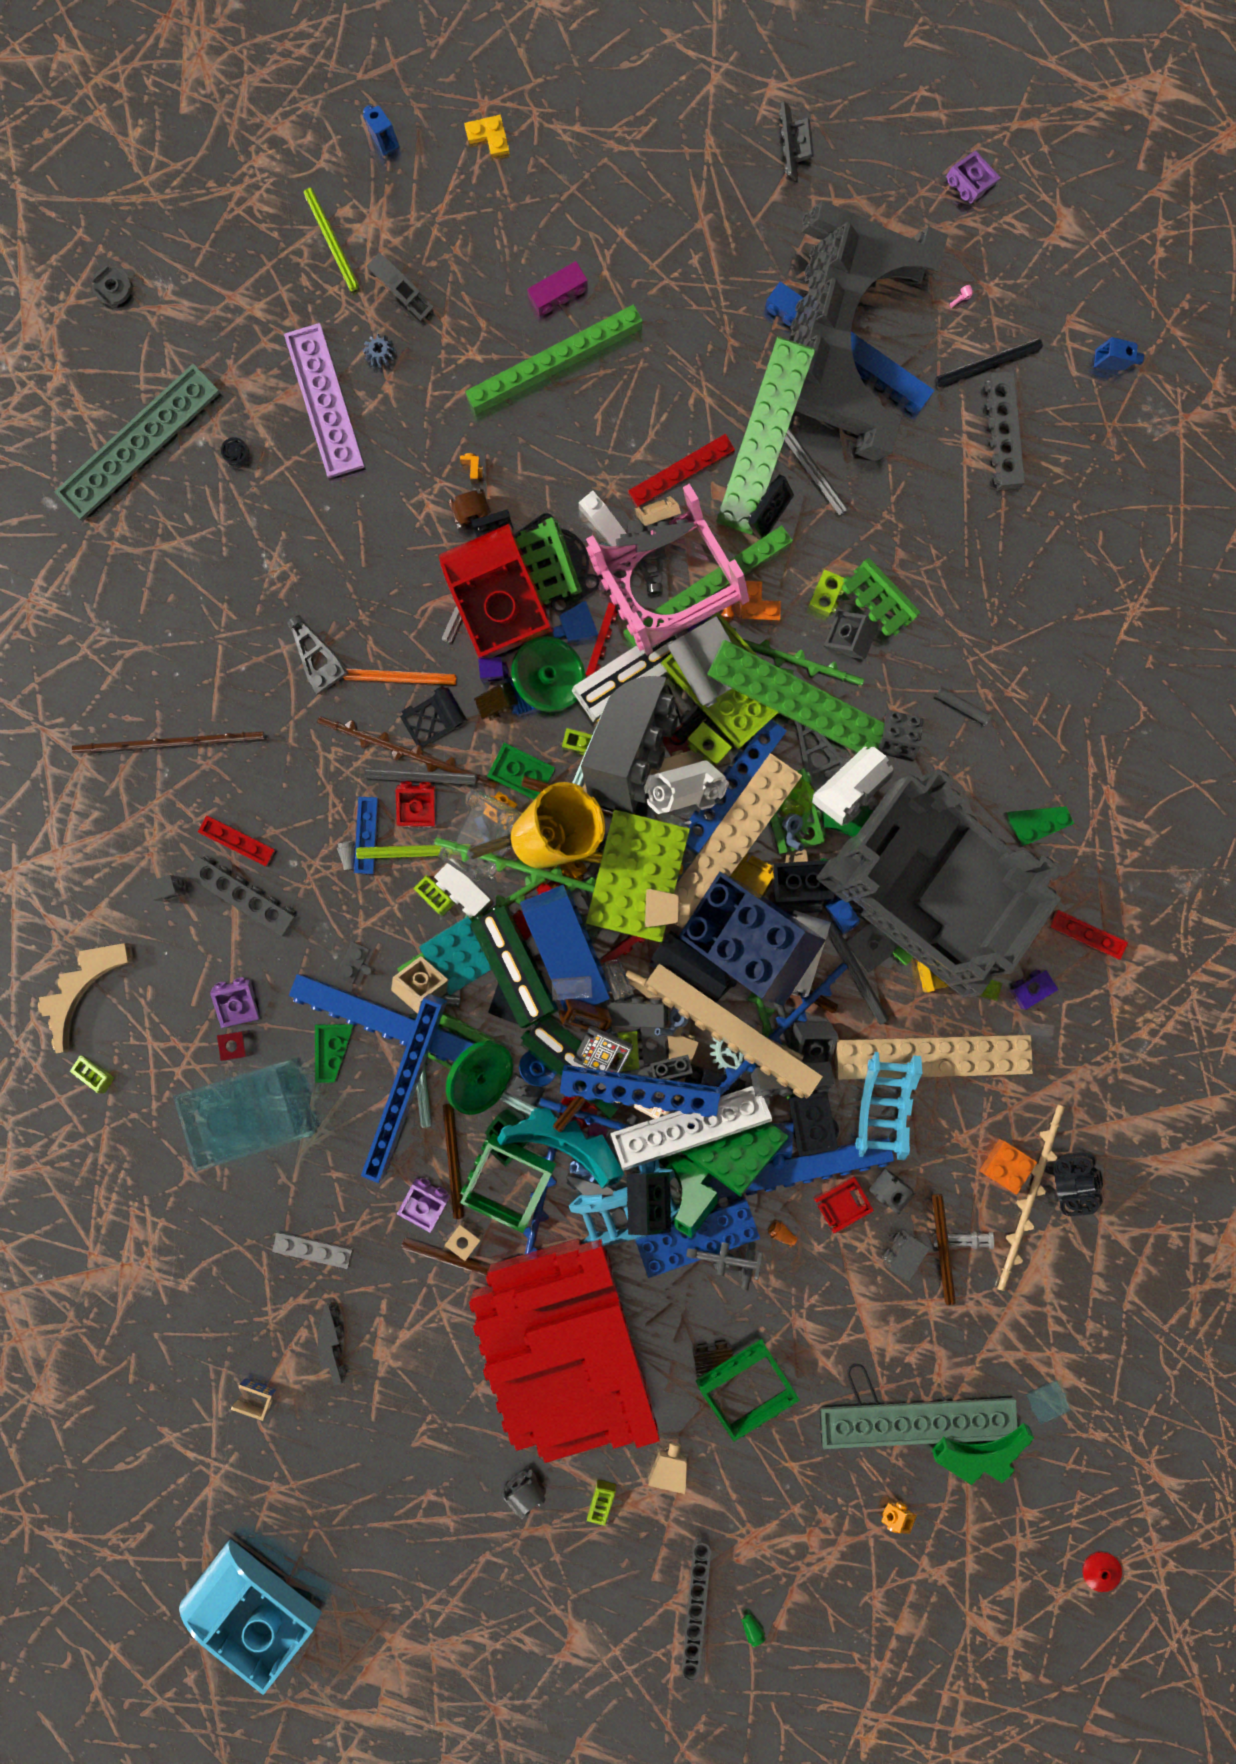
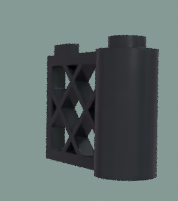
[400,686,468,748]

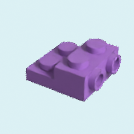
[946,150,1001,204]
[210,977,260,1028]
[397,1178,450,1233]

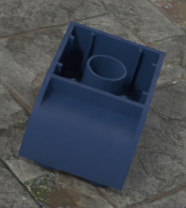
[678,871,826,1006]

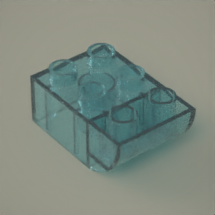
[173,1058,317,1172]

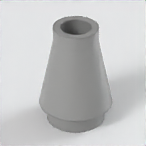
[337,841,355,870]

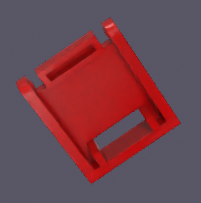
[814,1176,874,1233]

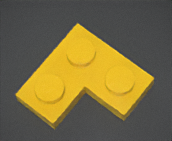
[464,114,510,158]

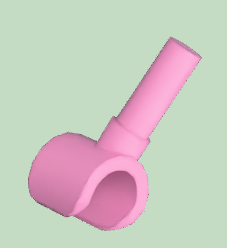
[949,285,973,308]

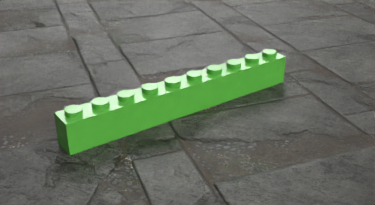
[465,304,643,415]
[623,525,793,648]

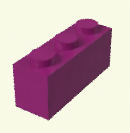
[527,261,588,315]

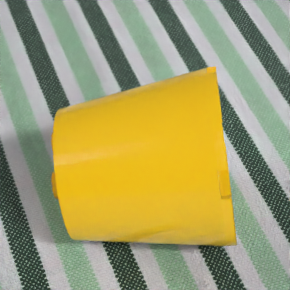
[511,782,605,869]

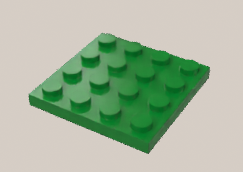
[681,1095,789,1197]

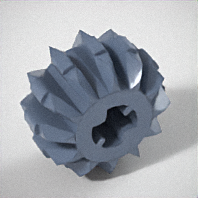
[363,334,396,368]

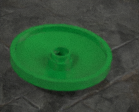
[511,636,586,712]
[446,1040,513,1115]

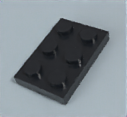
[748,474,794,540]
[788,1091,838,1156]

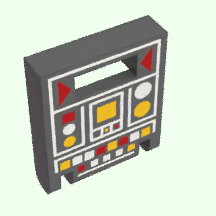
[573,1026,633,1073]

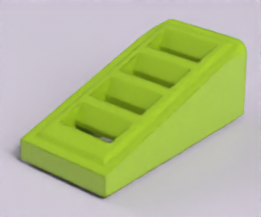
[413,875,455,916]
[70,1055,115,1093]
[587,1479,616,1526]

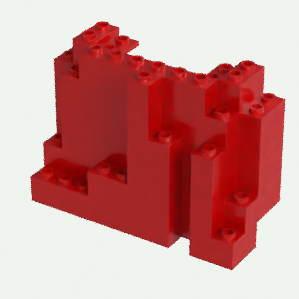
[469,1238,660,1463]

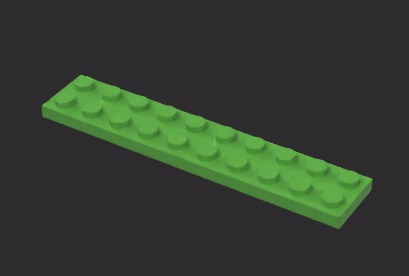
[716,336,815,535]
[707,640,884,753]

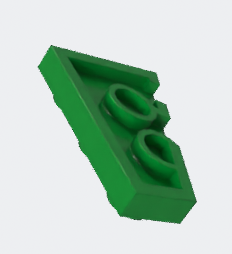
[315,1024,354,1083]

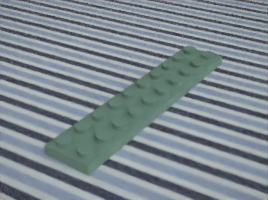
[54,364,220,521]
[820,1398,1018,1449]

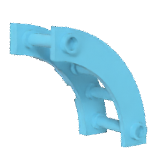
[856,1052,923,1160]
[569,1168,680,1246]

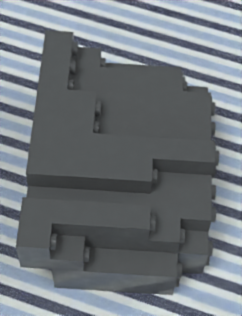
[816,769,1061,998]

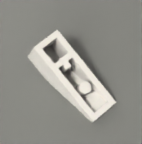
[578,491,627,546]

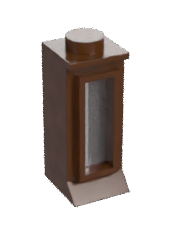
[558,997,612,1032]

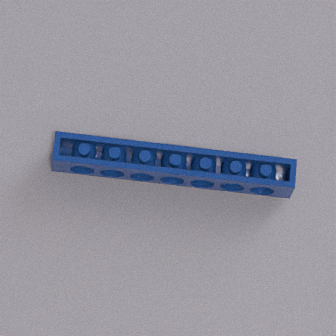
[684,719,787,855]
[560,1065,720,1117]

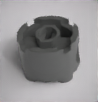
[869,1169,916,1215]
[501,1469,546,1519]

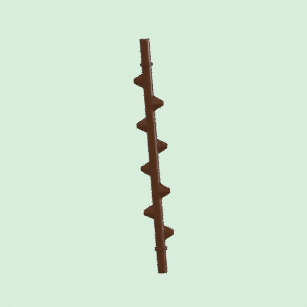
[317,716,498,789]
[72,731,264,753]

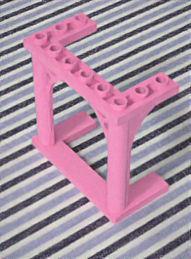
[586,484,749,656]

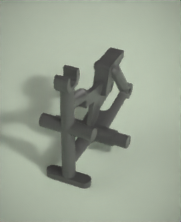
[686,1242,763,1291]

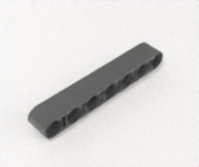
[682,1537,711,1681]

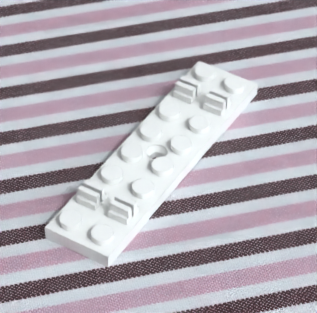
[610,1086,772,1171]

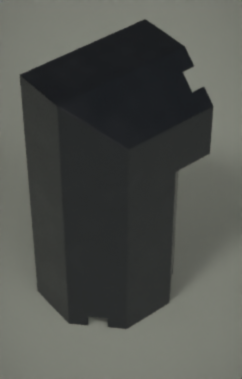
[648,931,730,1000]

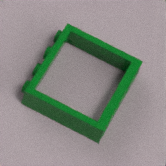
[460,1134,556,1233]
[695,1339,800,1442]

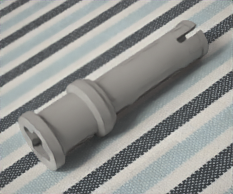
[933,1231,994,1249]

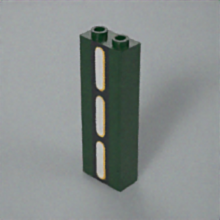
[470,905,559,1028]
[520,1016,623,1119]

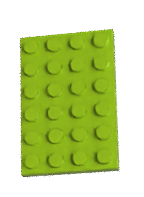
[660,612,778,750]
[586,810,690,943]

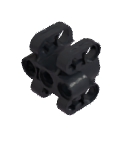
[1054,1151,1104,1216]

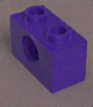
[478,657,509,684]
[1009,969,1059,1010]

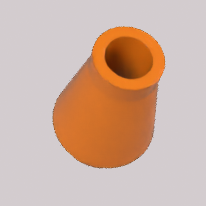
[768,1220,798,1247]

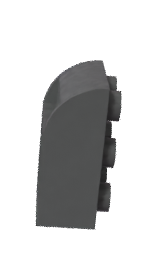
[581,676,678,814]

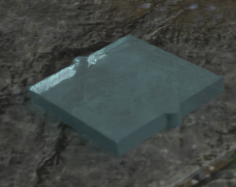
[1026,1380,1071,1425]

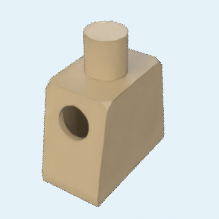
[645,889,690,927]
[648,1442,687,1494]

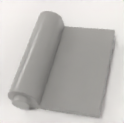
[667,616,732,707]

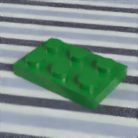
[487,742,556,800]

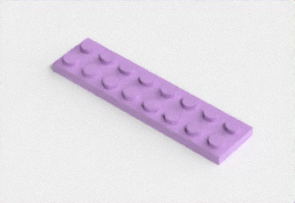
[284,323,364,478]

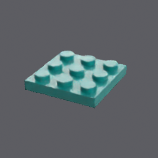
[419,916,491,995]

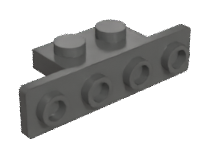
[779,101,814,181]

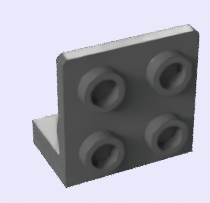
[878,710,924,761]

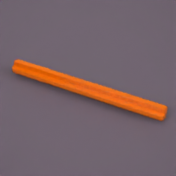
[343,669,457,685]

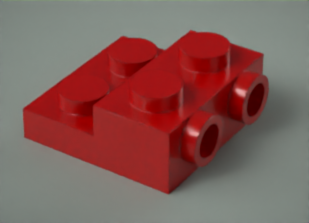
[395,781,436,826]

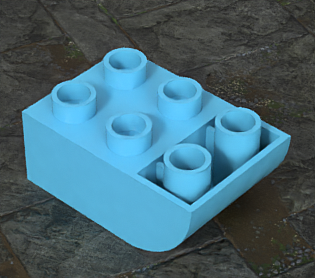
[179,1539,322,1695]

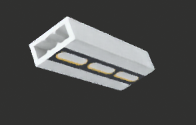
[572,635,678,722]

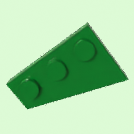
[1005,806,1074,847]

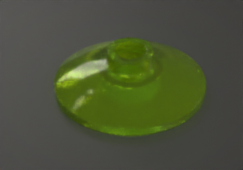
[779,778,815,816]

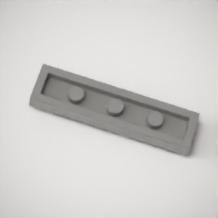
[272,1232,353,1269]

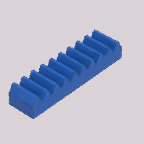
[354,797,379,874]

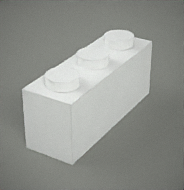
[434,861,494,918]

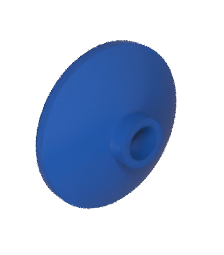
[519,1052,555,1087]

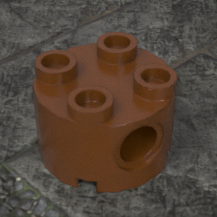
[448,489,491,527]

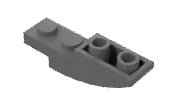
[366,252,434,321]
[616,519,694,553]
[616,1055,693,1093]
[318,1302,346,1386]

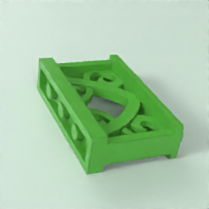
[769,768,826,855]

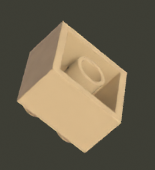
[391,956,448,1014]

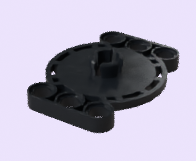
[514,513,599,615]

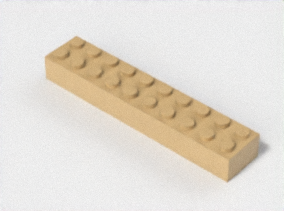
[674,753,802,929]
[834,1034,1033,1080]

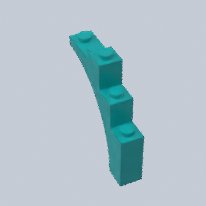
[497,1107,624,1189]

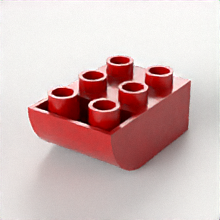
[439,524,555,659]

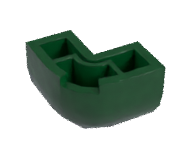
[485,1109,529,1167]

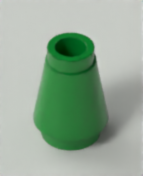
[741,1614,766,1647]

